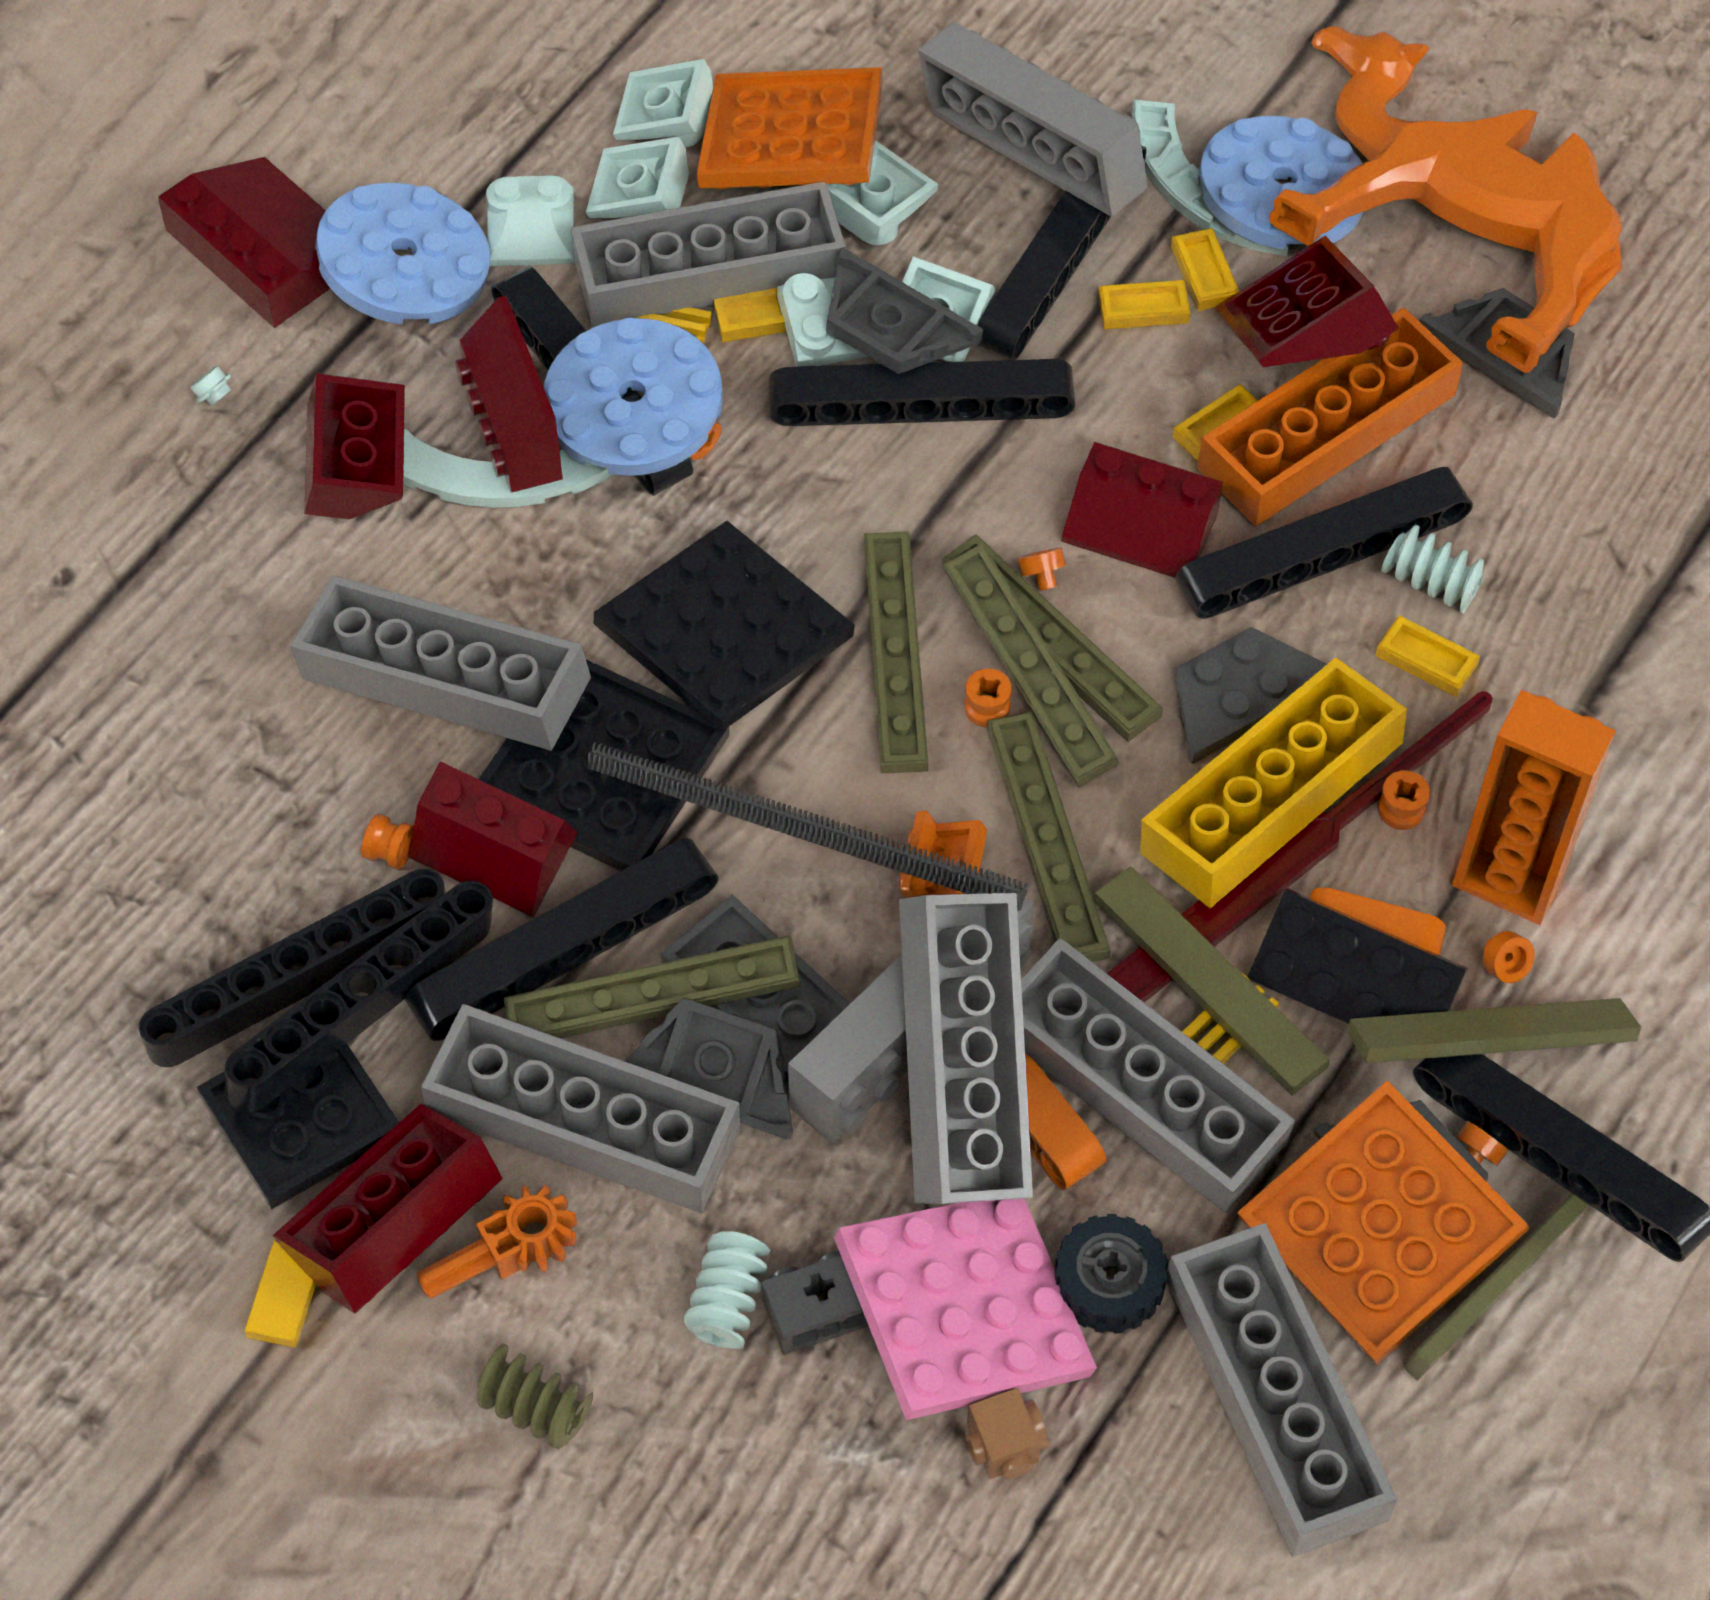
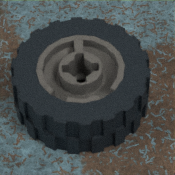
[1055,1214,1168,1334]

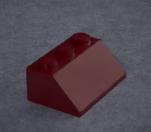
[304,373,405,520]
[1061,442,1223,578]
[408,761,578,918]

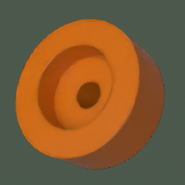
[1017,547,1066,590]
[1483,931,1535,983]
[1456,1121,1509,1166]

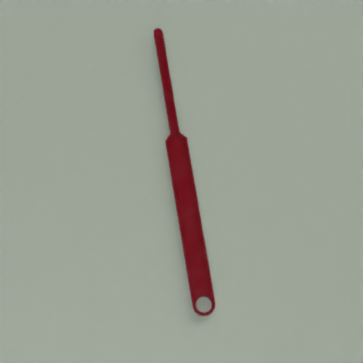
[1106,691,1493,1003]

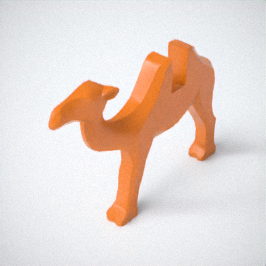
[1269,26,1622,373]

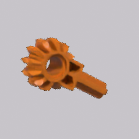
[416,1184,577,1298]

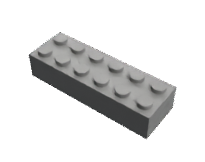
[918,21,1148,217]
[571,182,846,327]
[290,575,591,751]
[788,869,1034,1144]
[899,893,1033,1204]
[1021,938,1295,1213]
[421,1004,741,1213]
[1167,1223,1397,1557]

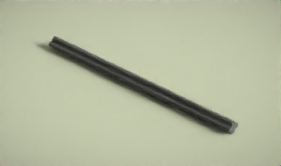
[588,742,1028,911]

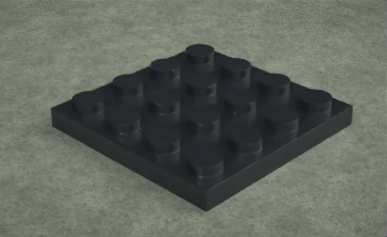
[593,521,855,732]
[479,659,730,871]

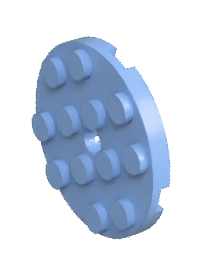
[1198,116,1364,250]
[315,183,490,324]
[544,317,723,476]

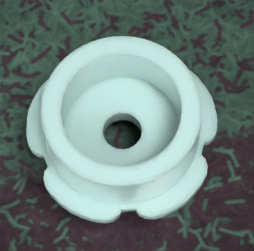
[190,365,231,405]

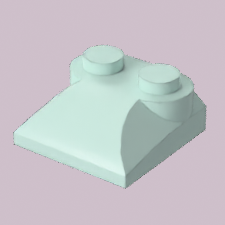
[613,59,713,147]
[586,136,689,218]
[827,141,938,245]
[486,176,574,266]
[902,257,995,362]
[777,273,869,366]

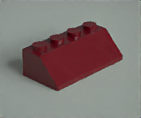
[455,296,563,493]
[273,1103,503,1313]

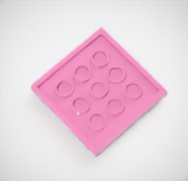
[834,1198,1097,1420]

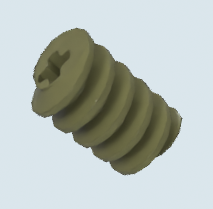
[477,1344,593,1449]

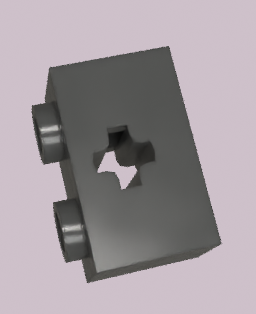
[762,1250,869,1355]

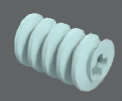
[1381,525,1484,614]
[684,1231,771,1349]

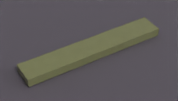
[864,531,928,774]
[942,534,1163,742]
[943,543,1119,787]
[987,711,1111,962]
[1094,866,1330,1096]
[504,935,801,1038]
[1347,998,1641,1063]
[1404,1193,1590,1381]

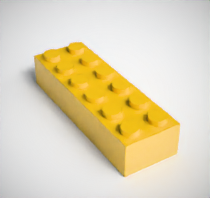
[1140,657,1407,908]

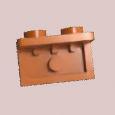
[899,810,987,898]

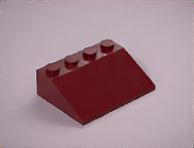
[158,157,331,328]
[1215,236,1399,367]

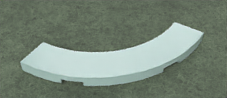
[1132,99,1289,256]
[403,428,614,508]

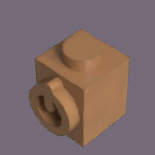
[966,1388,1049,1479]

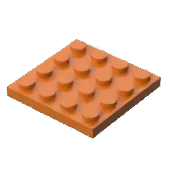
[696,67,883,190]
[1237,1080,1529,1366]

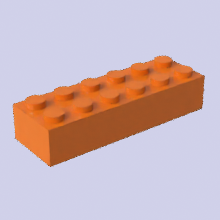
[1197,307,1463,527]
[1452,689,1616,925]

